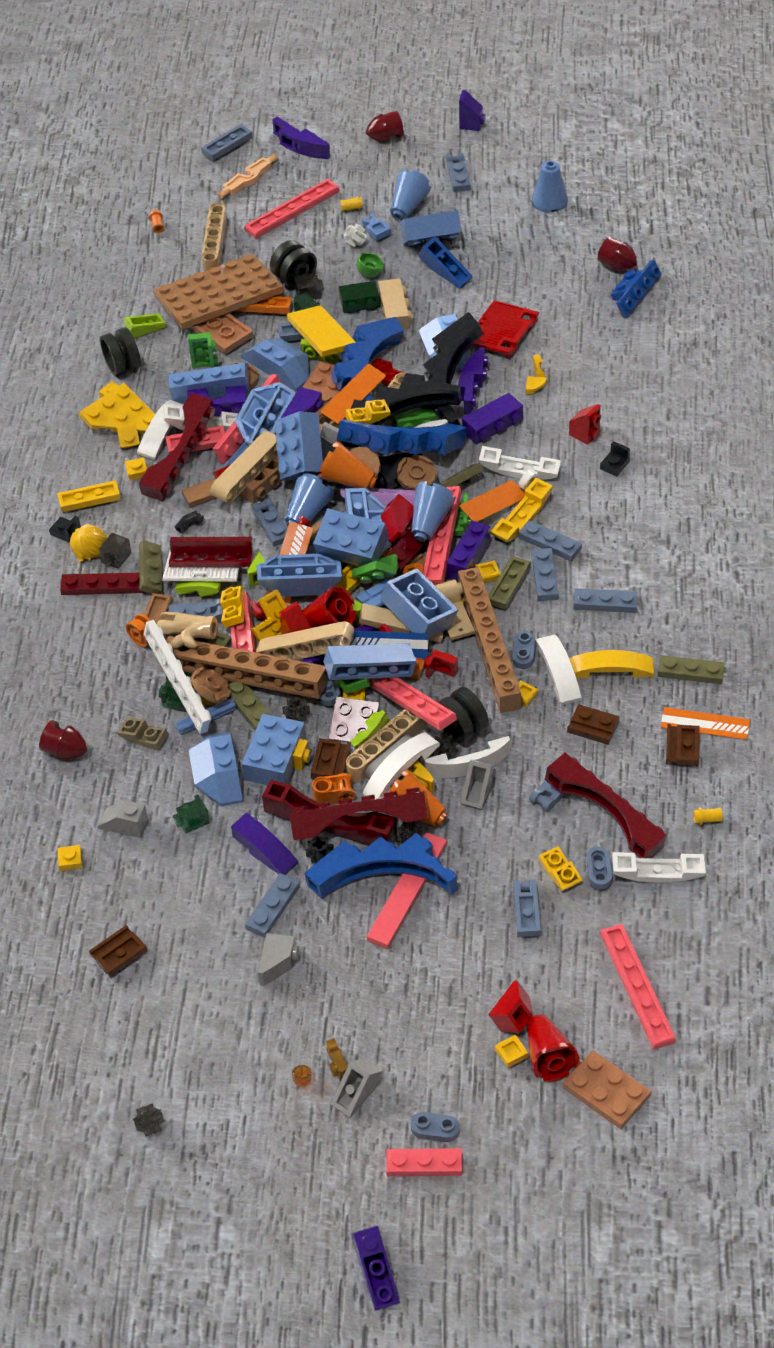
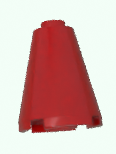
[302,587,356,628]
[526,1015,580,1082]

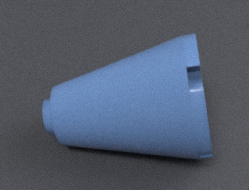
[532,160,568,213]
[390,169,432,220]
[285,473,334,526]
[411,482,456,542]

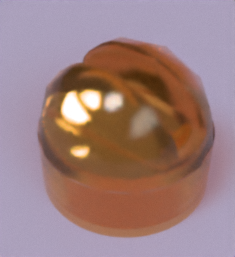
[292,1065,312,1087]

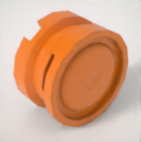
[125,613,151,647]

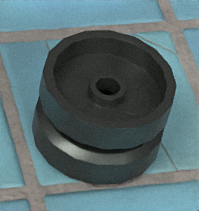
[270,240,317,288]
[99,327,141,375]
[438,687,489,743]

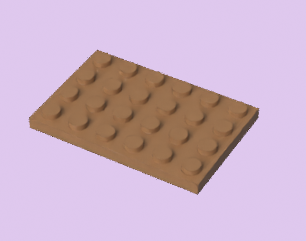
[153,254,284,330]

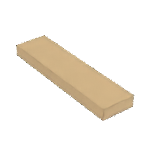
[359,603,443,643]

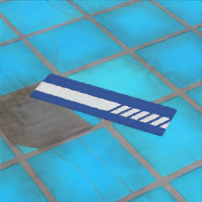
[350,631,428,658]

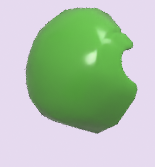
[356,252,384,278]

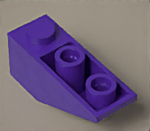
[351,1226,400,1310]

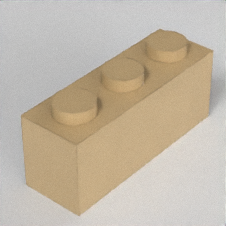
[378,278,412,330]

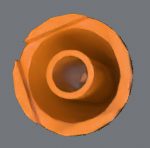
[318,441,377,489]
[389,769,447,827]

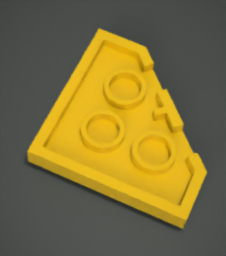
[79,383,155,435]

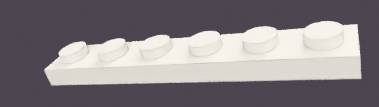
[144,620,211,734]

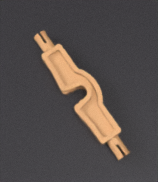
[217,153,278,199]

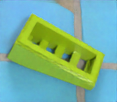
[124,313,166,338]

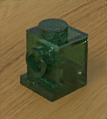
[293,292,320,312]
[173,794,210,834]

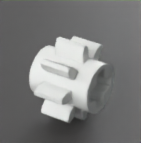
[344,224,367,247]

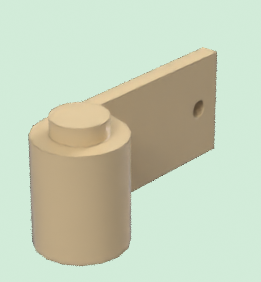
[434,579,475,640]

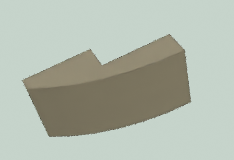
[117,717,169,750]

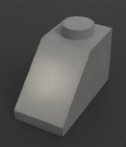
[98,800,148,838]
[258,933,299,986]
[330,1058,383,1117]

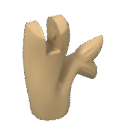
[157,612,218,649]

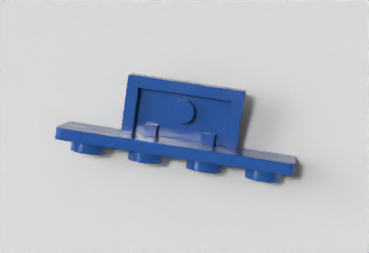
[611,260,661,318]

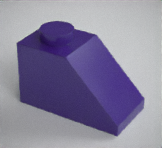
[459,90,486,131]

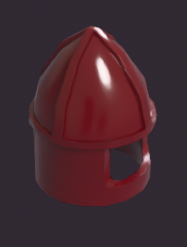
[365,111,404,142]
[597,236,637,271]
[39,720,87,760]

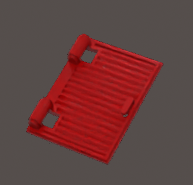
[472,300,539,358]

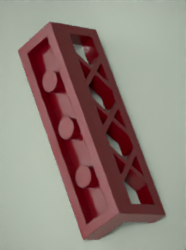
[169,537,254,567]

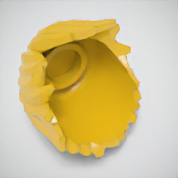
[70,524,111,562]

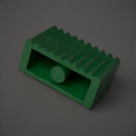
[339,281,380,313]

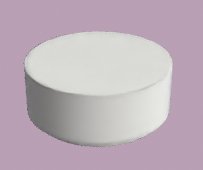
[519,470,537,491]

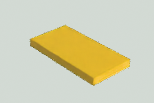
[287,305,355,357]

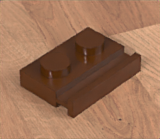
[567,704,620,745]
[666,724,700,766]
[310,738,351,781]
[89,925,147,977]

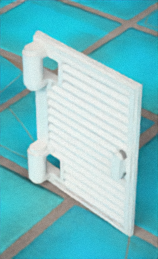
[162,551,241,582]

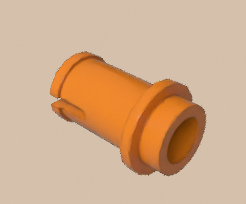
[149,210,164,233]

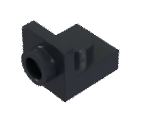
[600,441,630,477]
[49,516,81,543]

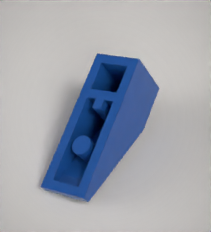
[418,236,473,288]

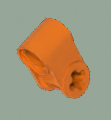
[312,773,356,804]

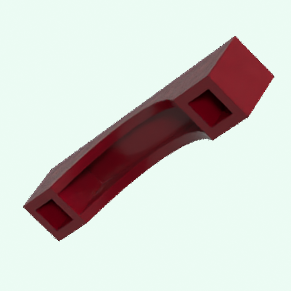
[139,392,215,502]
[545,752,667,858]
[262,779,397,845]
[289,787,430,840]

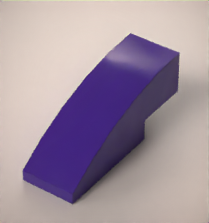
[231,812,298,875]

